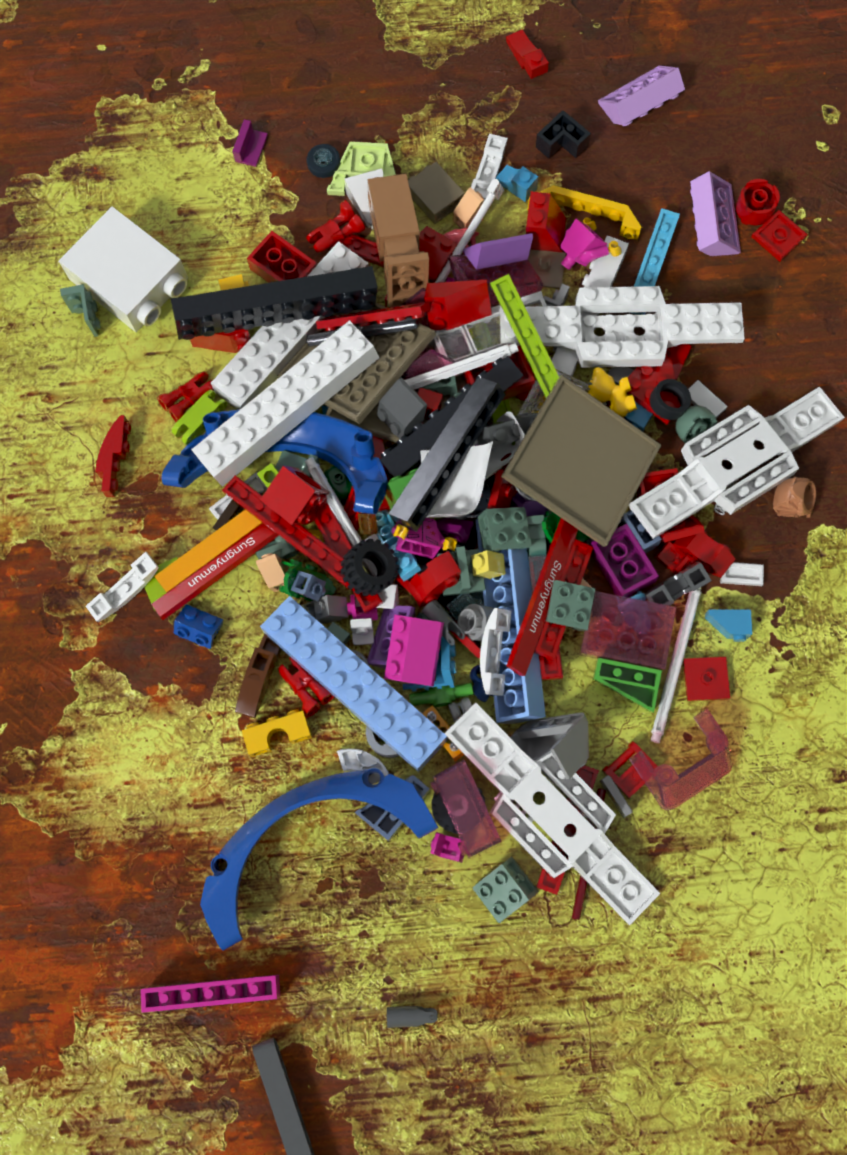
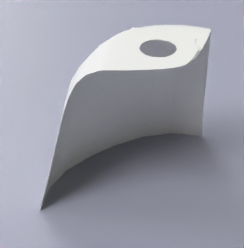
[420,441,493,517]

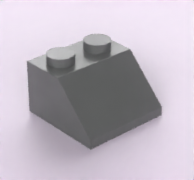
[377,378,427,439]

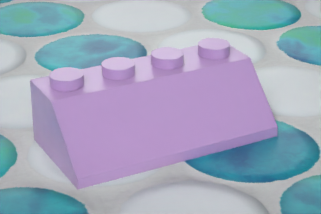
[598,65,685,126]
[690,171,741,256]

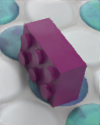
[590,523,659,602]

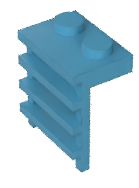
[403,636,457,692]

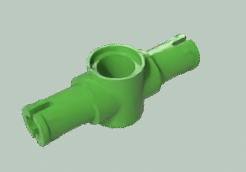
[409,683,474,707]

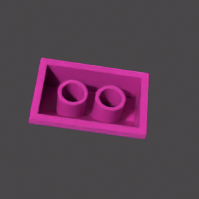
[384,615,444,686]

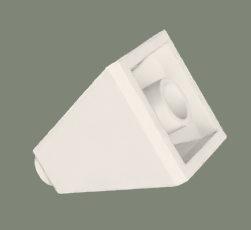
[345,169,383,230]

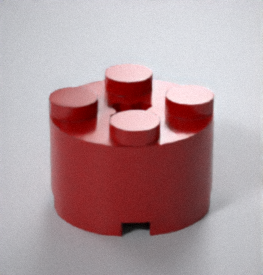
[736,179,780,225]

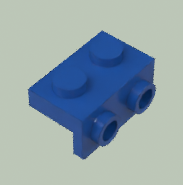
[174,604,223,649]

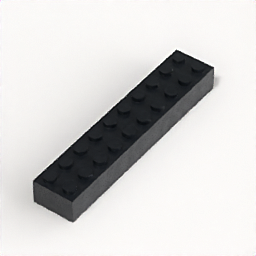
[171,266,378,340]

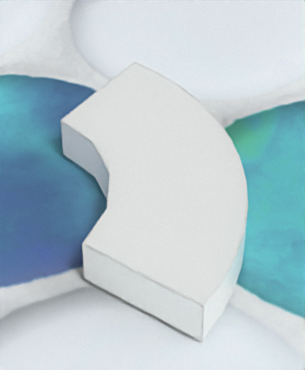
[337,749,389,784]

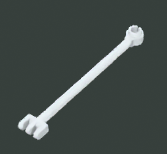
[424,179,504,314]

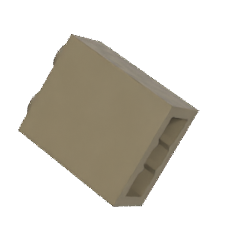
[408,162,465,224]

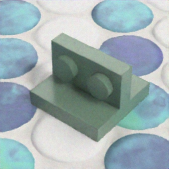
[437,546,485,596]

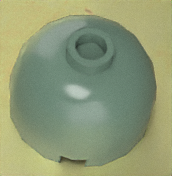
[676,405,717,443]

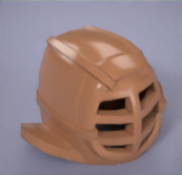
[773,477,816,518]

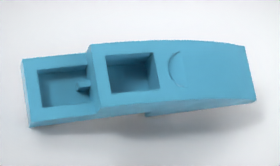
[368,510,421,581]

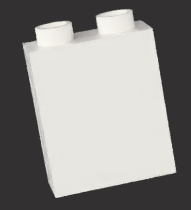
[59,207,188,333]

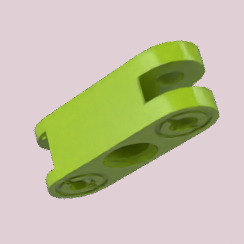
[172,390,227,445]

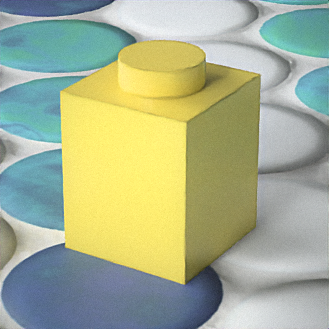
[471,550,506,579]

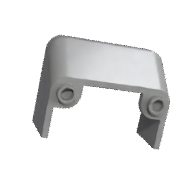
[510,712,589,779]

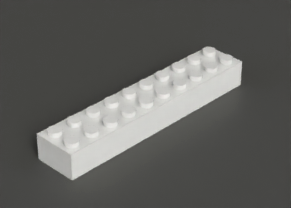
[211,241,369,410]
[191,320,379,487]

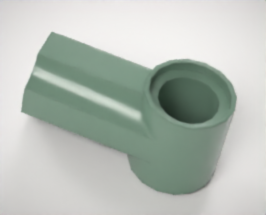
[256,536,299,559]

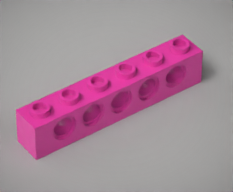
[141,975,281,1013]

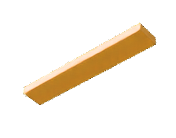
[154,510,262,593]

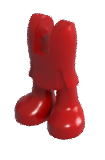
[306,200,365,253]
[157,371,214,422]
[277,657,335,718]

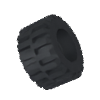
[341,539,399,596]

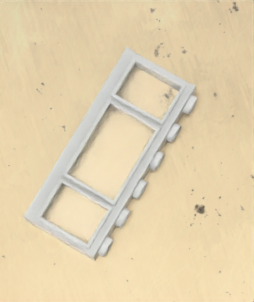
[432,291,547,376]

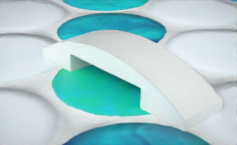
[471,134,508,200]
[86,552,159,622]
[480,608,511,696]

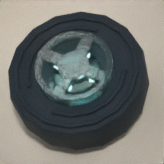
[306,144,340,178]

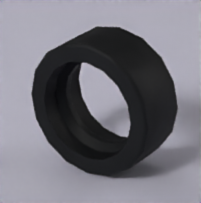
[649,379,691,420]

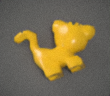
[588,367,637,418]

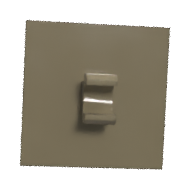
[523,249,565,289]

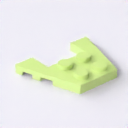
[327,142,396,196]

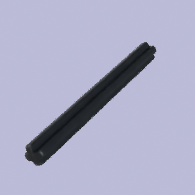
[306,317,419,347]

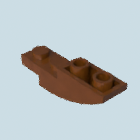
[235,633,282,719]

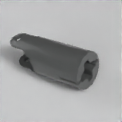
[422,599,465,646]
[387,1006,438,1028]

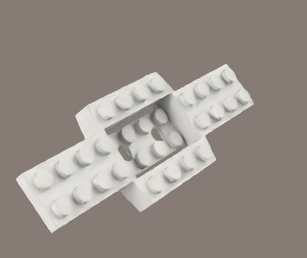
[500,286,744,368]
[629,387,845,539]
[444,703,660,925]

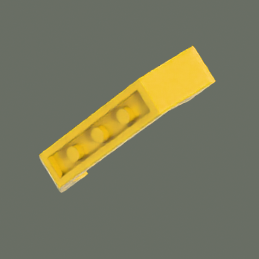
[527,185,641,240]

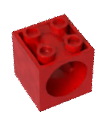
[260,466,329,525]

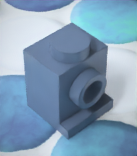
[291,571,326,601]

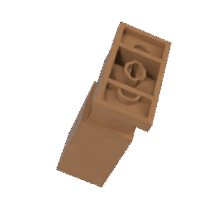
[367,174,429,308]

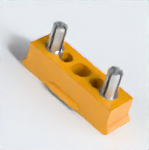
[422,705,464,762]

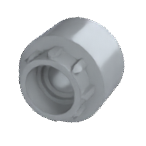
[457,604,494,642]

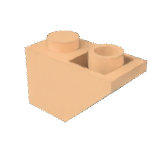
[453,187,484,229]
[256,553,289,592]

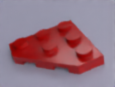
[627,355,680,425]

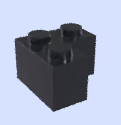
[536,110,591,159]

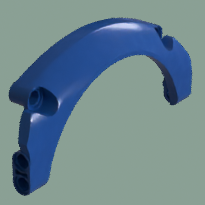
[162,410,388,514]
[200,768,438,951]

